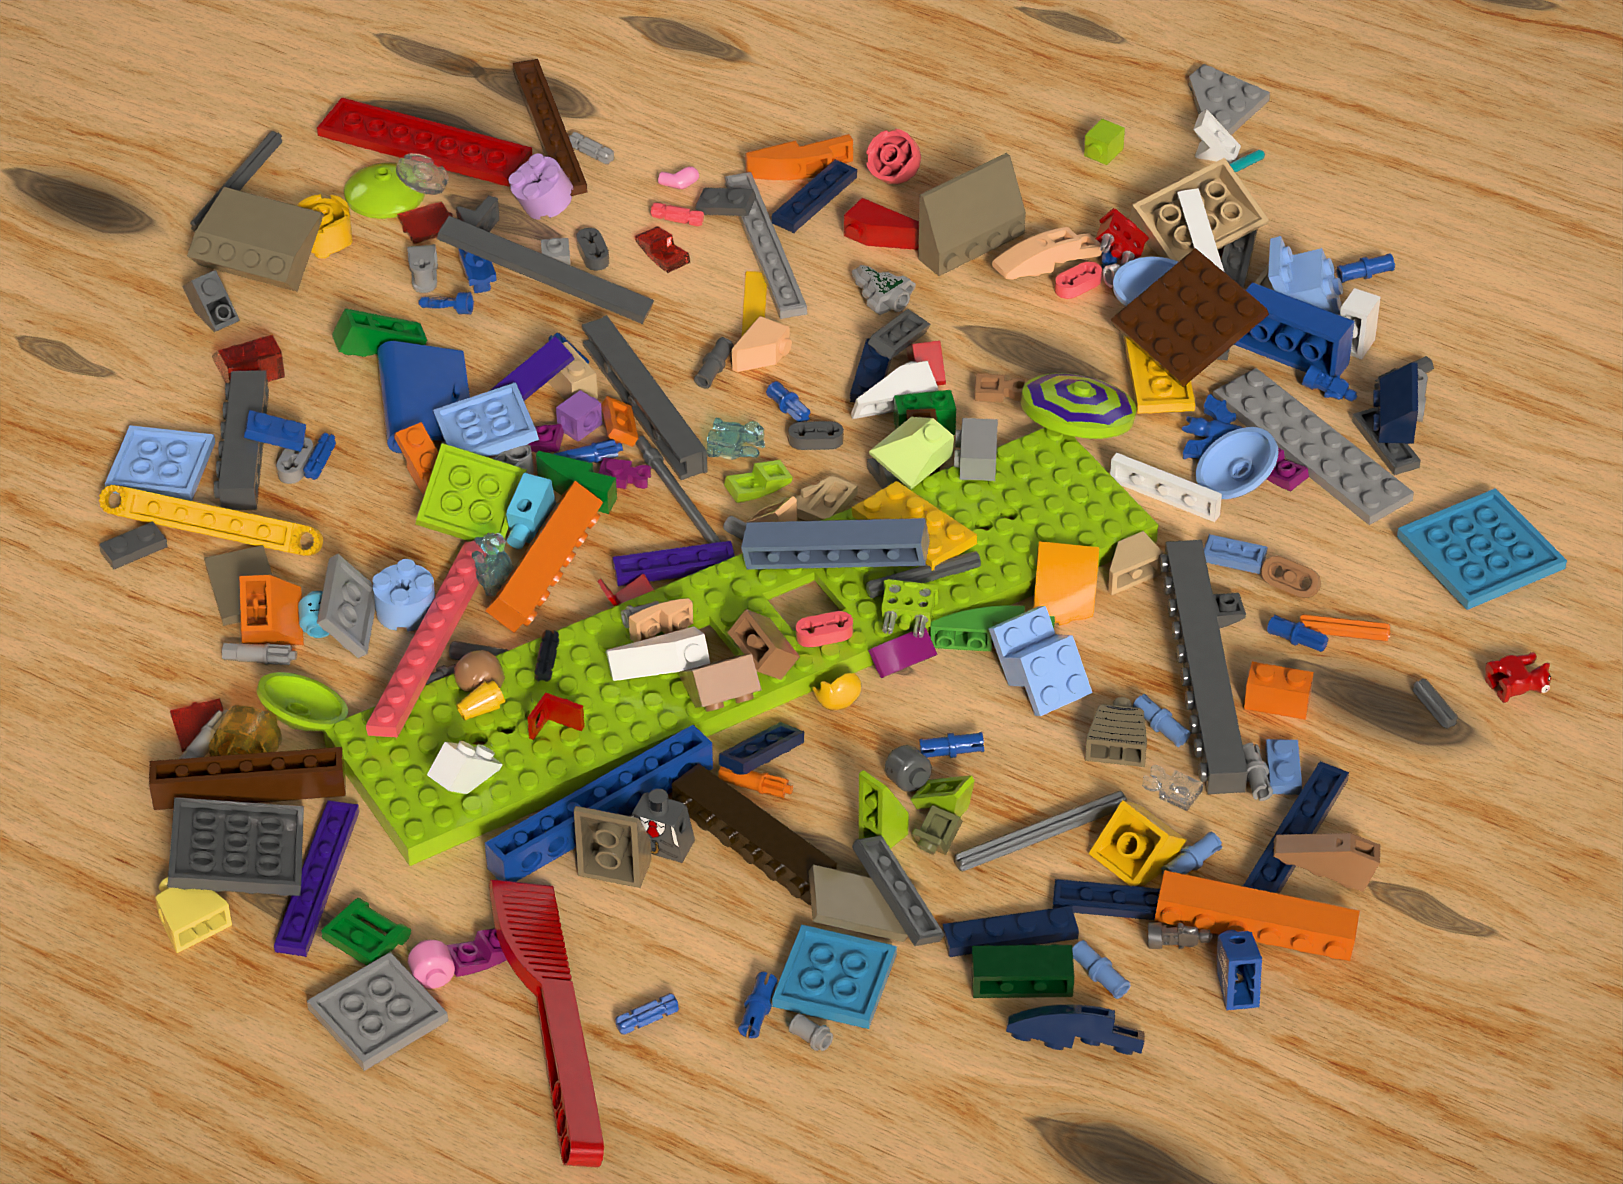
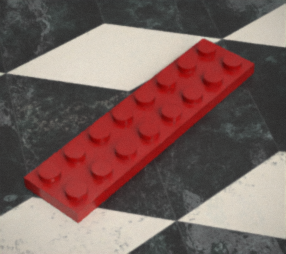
[317,98,533,187]

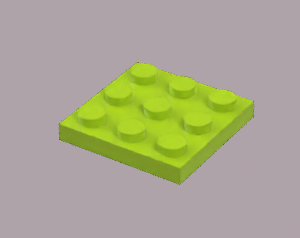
[415,443,527,551]

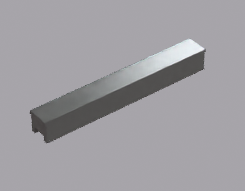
[582,315,708,480]

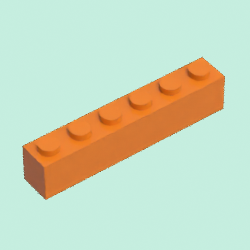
[485,481,603,633]
[1154,870,1360,961]

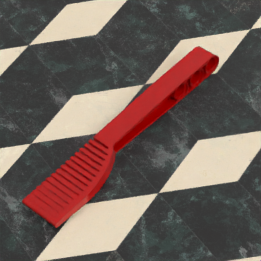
[489,879,604,1168]

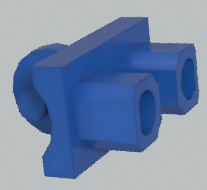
[458,249,497,293]

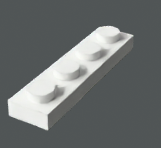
[1110,453,1222,522]

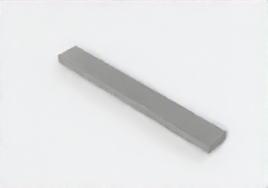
[725,172,807,319]

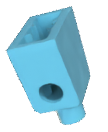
[506,473,556,549]

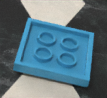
[772,925,897,1029]

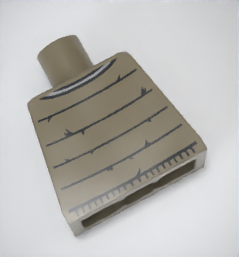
[1085,697,1147,767]

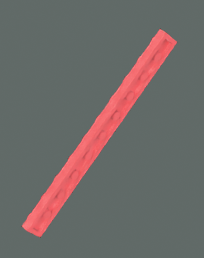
[366,541,495,738]

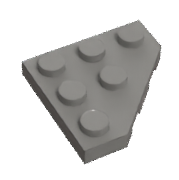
[1189,64,1270,135]

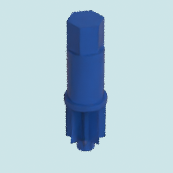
[554,439,623,463]

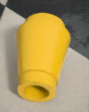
[456,680,505,721]

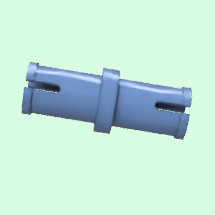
[1132,694,1191,747]
[1161,832,1222,875]
[1072,940,1131,999]

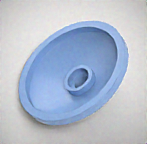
[1113,257,1178,306]
[1196,427,1278,499]

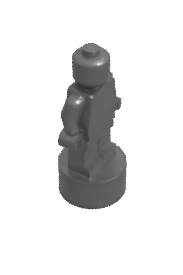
[1148,922,1212,949]

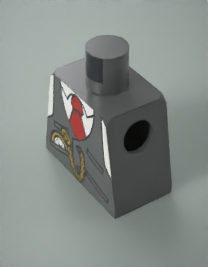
[631,789,695,863]

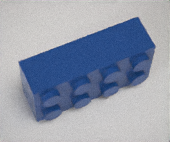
[1234,282,1355,378]

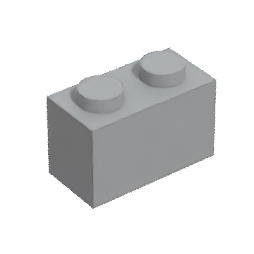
[954,418,998,481]

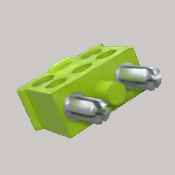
[882,579,938,638]

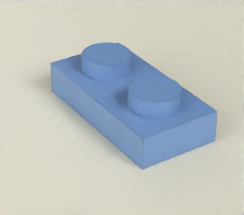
[1265,739,1302,795]

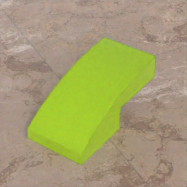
[724,460,793,503]

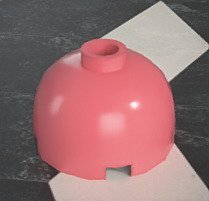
[866,129,921,185]

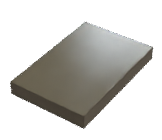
[204,545,273,626]
[809,865,908,942]

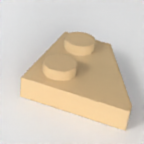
[779,476,858,521]

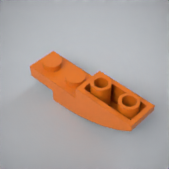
[745,134,853,180]
[394,422,438,495]

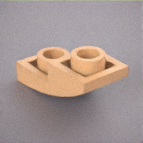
[629,598,693,642]

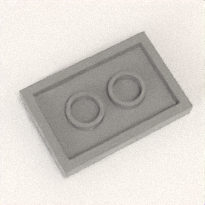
[317,554,375,659]

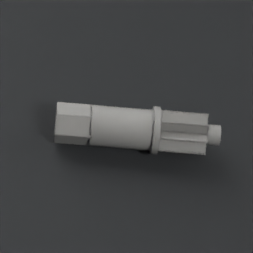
[222,643,297,665]
[179,709,233,759]

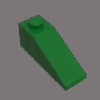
[332,308,428,357]

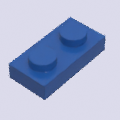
[244,410,306,452]

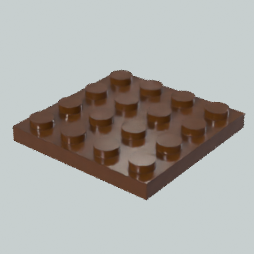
[1110,248,1269,387]

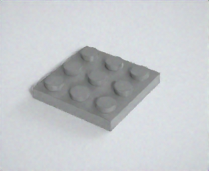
[307,952,448,1071]

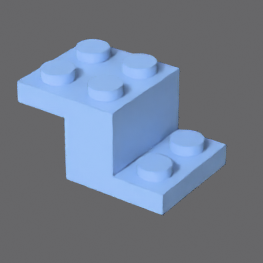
[1268,236,1343,315]
[989,606,1093,716]

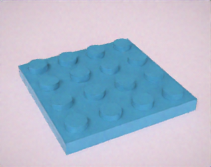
[1397,488,1567,610]

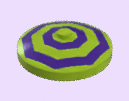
[1020,373,1136,439]

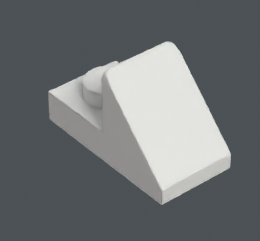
[1193,109,1241,164]

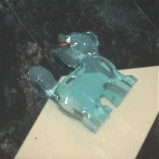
[707,418,765,460]
[471,533,514,596]

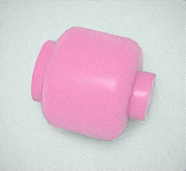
[408,940,455,989]

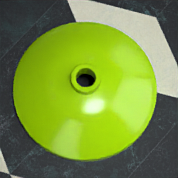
[344,163,425,219]
[256,672,348,731]

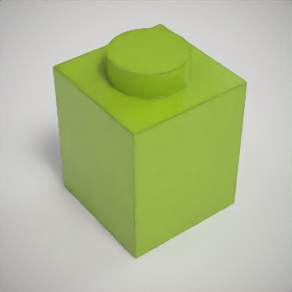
[1084,119,1125,165]

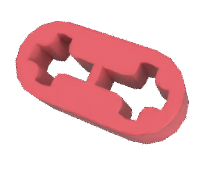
[1055,262,1102,299]
[796,611,853,647]

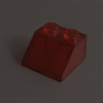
[212,335,285,383]

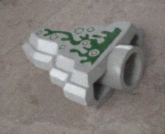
[852,265,916,315]

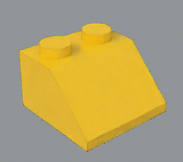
[1088,800,1186,887]

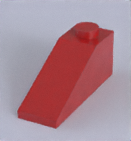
[844,198,919,250]

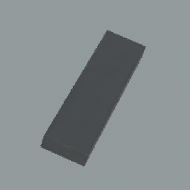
[852,835,945,946]

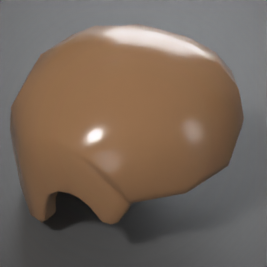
[454,650,505,692]

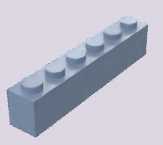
[741,518,930,569]

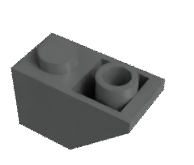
[182,270,240,332]

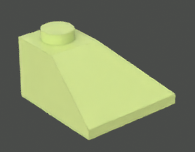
[869,417,954,490]

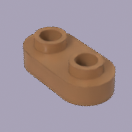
[1261,556,1321,598]

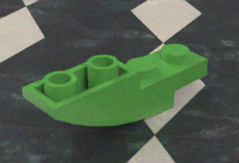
[930,605,1055,652]

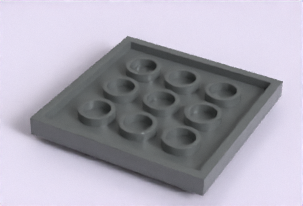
[167,798,304,896]

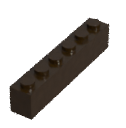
[672,763,837,905]

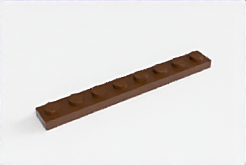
[513,59,588,196]

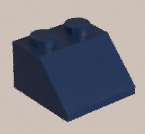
[1373,362,1418,444]

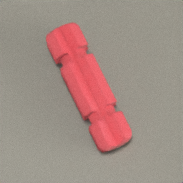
[651,202,704,226]

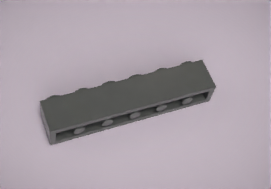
[214,370,269,510]

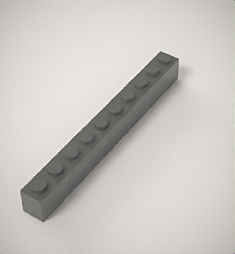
[1160,540,1248,795]

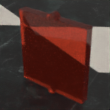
[397,201,453,244]
[170,698,233,752]

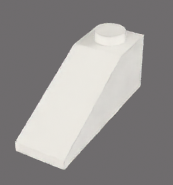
[851,361,939,419]
[606,627,710,681]

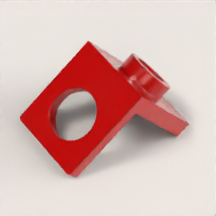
[597,574,655,606]
[527,692,585,740]

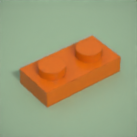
[601,396,639,447]

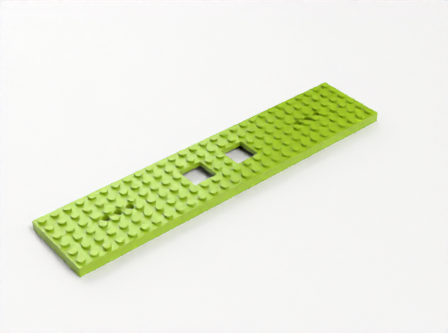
[323,427,1158,866]

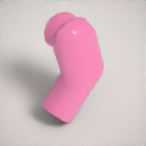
[658,167,699,189]

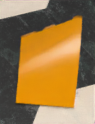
[1033,541,1099,626]

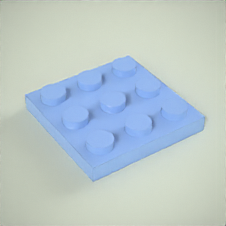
[433,382,539,457]
[105,425,215,501]

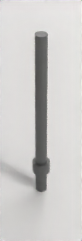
[635,436,721,544]

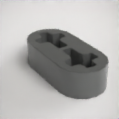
[577,228,609,271]
[788,421,844,450]

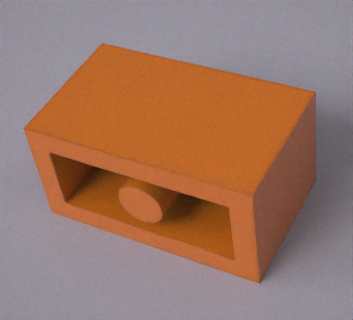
[1244,661,1314,720]

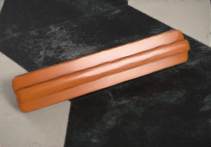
[1299,614,1390,641]

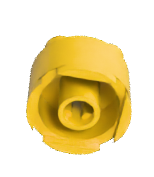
[297,194,353,259]

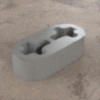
[276,437,314,484]

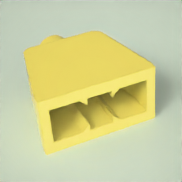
[155,877,232,953]

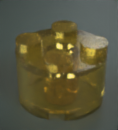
[209,705,282,756]

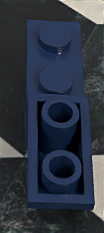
[1006,1005,1145,1055]

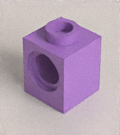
[556,390,602,441]

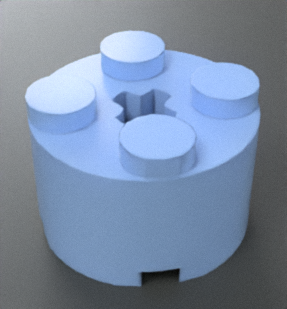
[373,559,435,631]

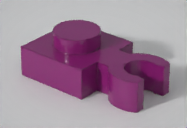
[599,458,651,489]

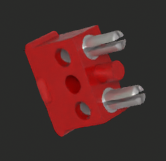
[1095,208,1149,266]

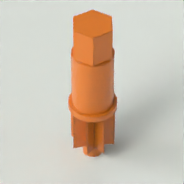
[718,766,793,798]

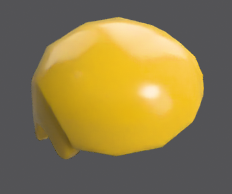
[812,673,862,711]

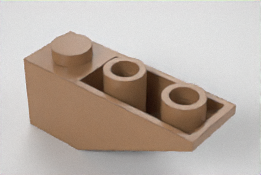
[1273,833,1380,892]

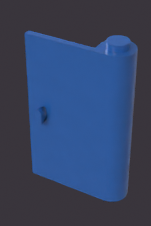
[377,341,470,453]

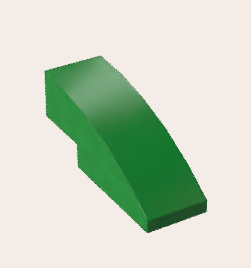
[536,451,617,514]

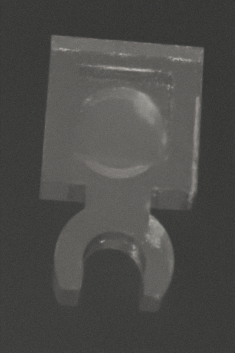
[1142,765,1203,811]

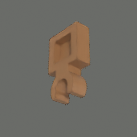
[975,374,1025,402]

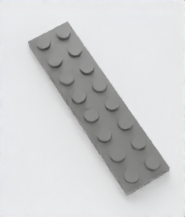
[1213,368,1414,525]

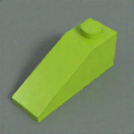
[859,770,909,849]

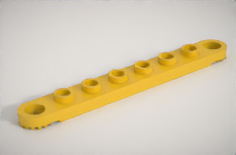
[99,485,323,556]

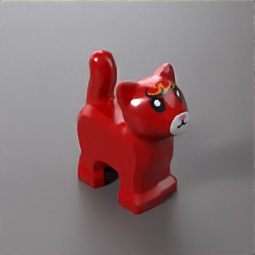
[1485,652,1552,703]

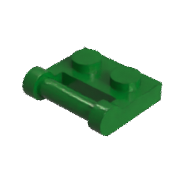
[321,898,411,966]

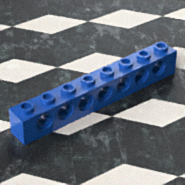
[485,725,713,882]

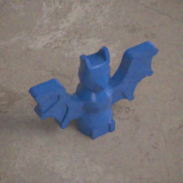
[1182,394,1243,460]

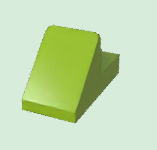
[911,775,975,817]

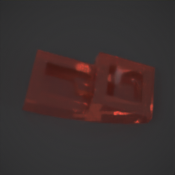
[635,226,691,273]

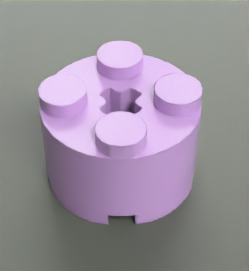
[509,153,573,219]

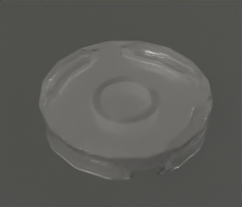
[396,153,449,195]

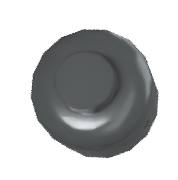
[885,745,932,792]

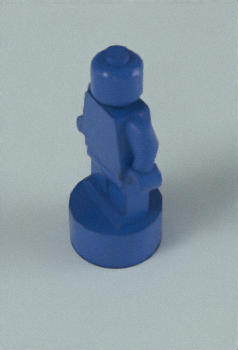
[419,292,474,315]
[1302,365,1357,402]

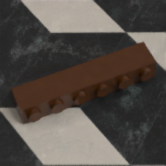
[149,747,346,810]

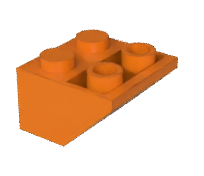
[239,575,304,645]

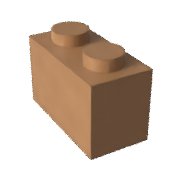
[727,609,800,680]

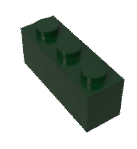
[971,944,1075,998]

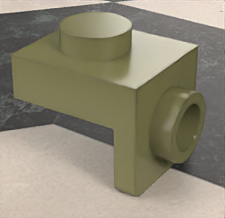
[912,805,963,855]

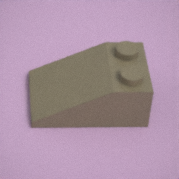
[574,806,651,888]

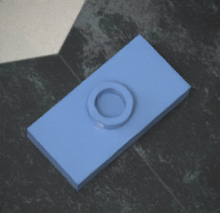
[1204,534,1268,574]

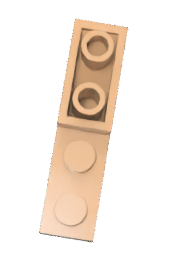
[992,227,1103,280]

